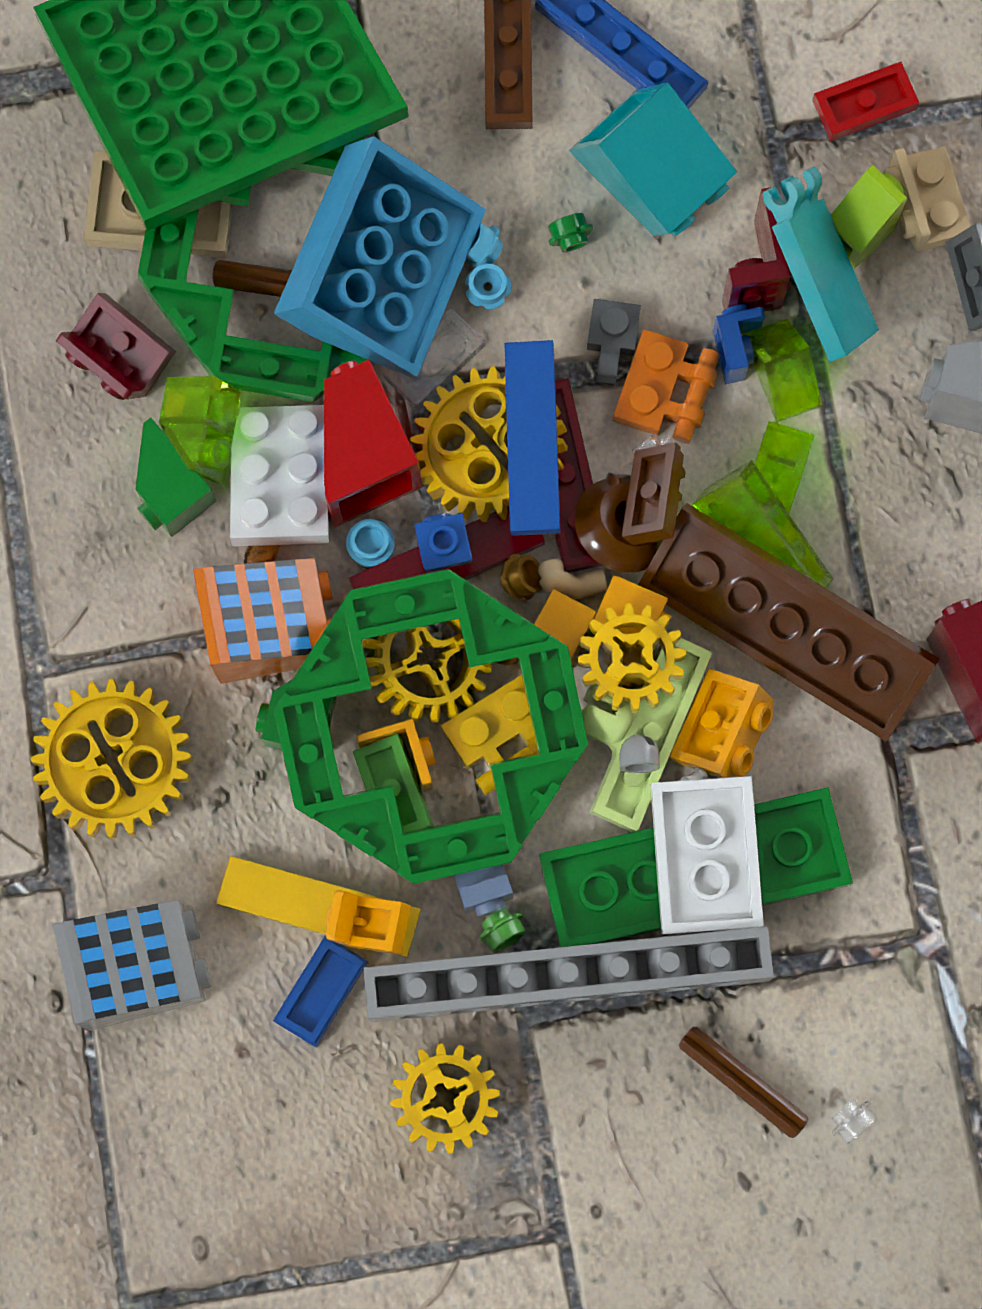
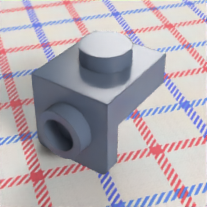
[454,865,513,917]

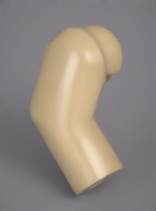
[538,558,608,600]

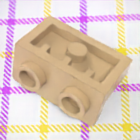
[885,146,970,253]

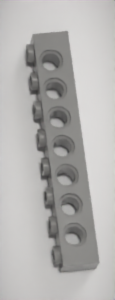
[363,926,774,1023]

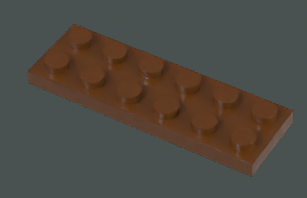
[638,503,940,742]

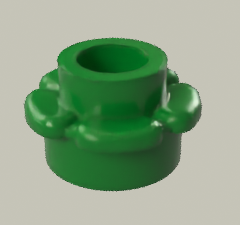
[548,213,593,253]

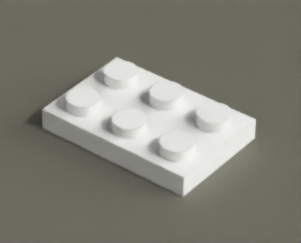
[230,405,329,546]
[650,776,764,934]

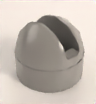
[619,735,660,773]

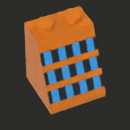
[193,558,333,684]

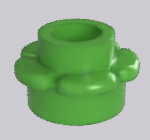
[479,909,526,953]

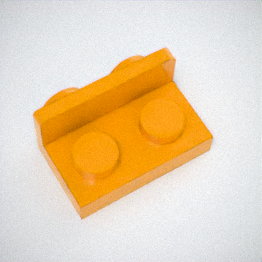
[669,668,774,778]

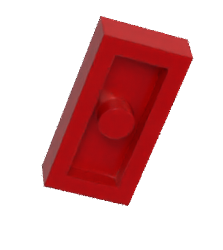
[812,61,920,142]

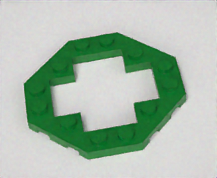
[138,137,372,402]
[273,569,588,884]

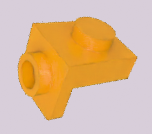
[326,890,411,955]

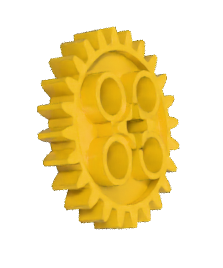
[410,366,568,522]
[31,679,193,840]

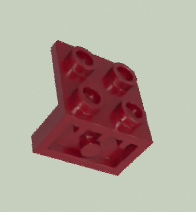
[722,187,792,312]

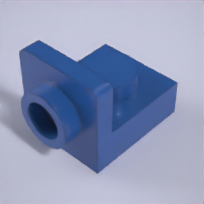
[712,304,765,384]

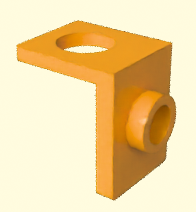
[356,719,436,792]

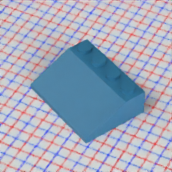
[274,136,486,378]

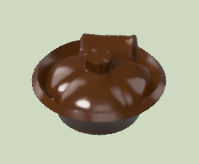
[575,473,663,573]

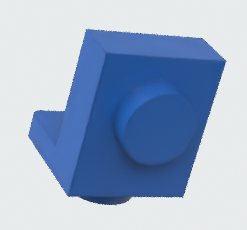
[414,513,472,572]

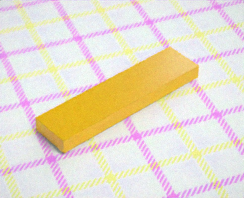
[216,856,421,958]

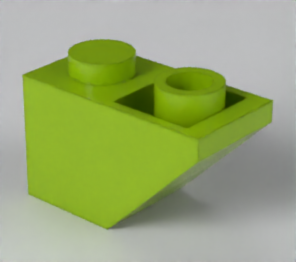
[831,165,907,269]

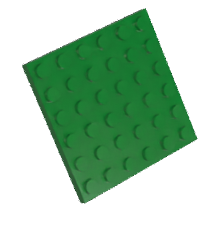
[33,0,409,231]

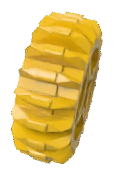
[362,619,492,723]

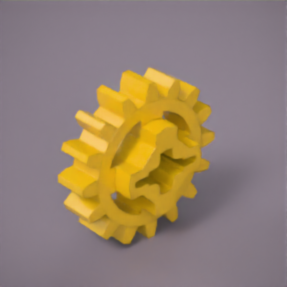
[577,603,686,713]
[390,1043,500,1155]

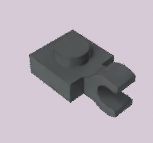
[587,299,641,386]

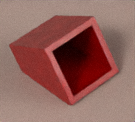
[324,359,422,528]

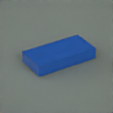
[273,935,368,1048]

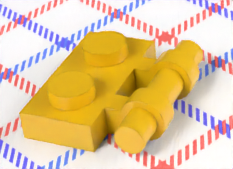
[440,674,538,796]

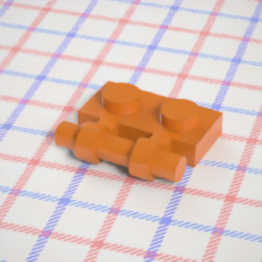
[612,329,720,444]

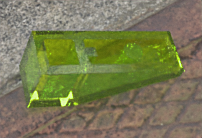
[692,460,833,588]

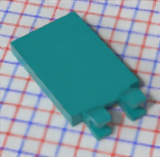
[763,167,879,362]

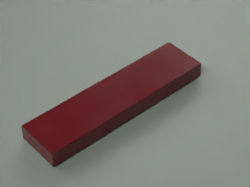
[554,378,603,573]
[349,506,545,589]

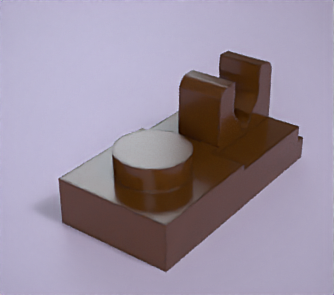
[622,442,686,545]

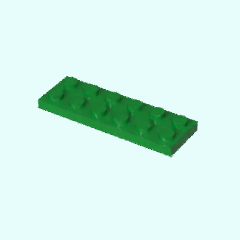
[539,787,853,947]

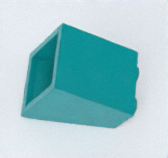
[569,82,737,236]

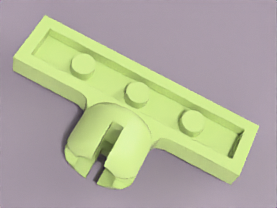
[581,632,713,832]

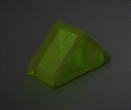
[743,318,822,423]
[739,421,814,525]

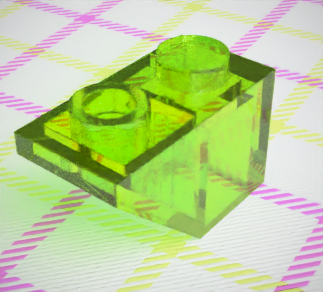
[159,376,241,484]

